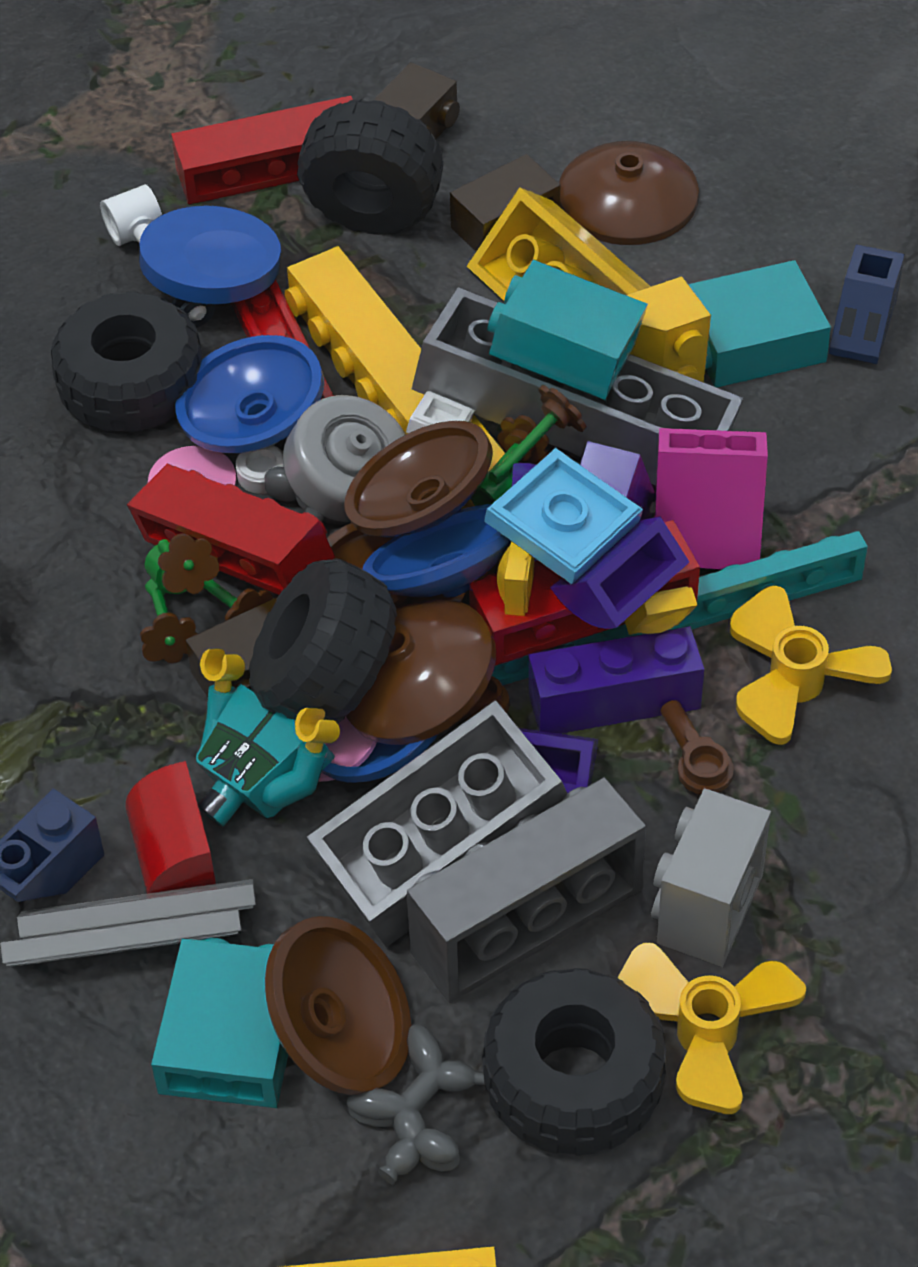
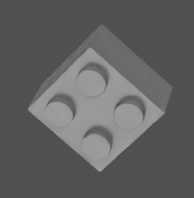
[651,788,771,967]

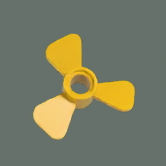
[730,586,892,745]
[618,943,806,1114]

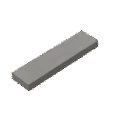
[17,879,256,939]
[0,910,242,967]

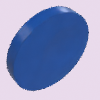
[139,206,281,304]

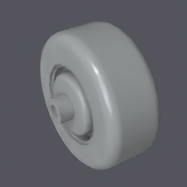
[283,395,406,522]

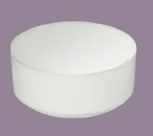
[236,445,284,494]

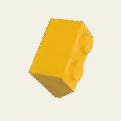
[626,276,711,383]

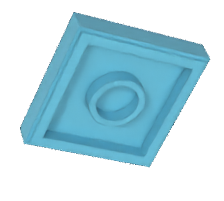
[484,448,643,584]

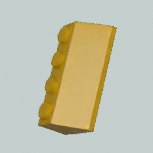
[467,187,651,300]

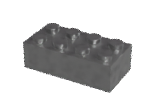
[307,700,567,948]
[406,777,646,1004]

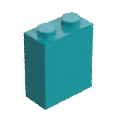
[487,260,648,400]
[688,260,831,388]
[151,937,288,1108]

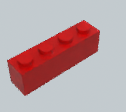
[171,95,353,205]
[127,463,335,595]
[469,520,700,666]

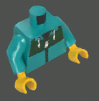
[196,649,340,827]

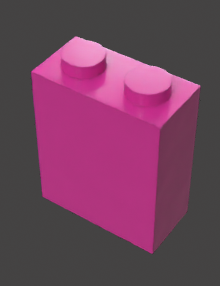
[654,428,768,571]

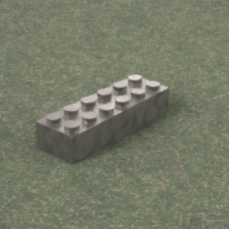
[412,288,743,485]

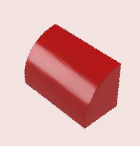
[125,761,216,894]

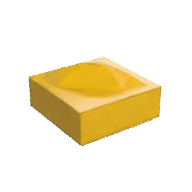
[497,541,534,616]
[625,586,697,635]

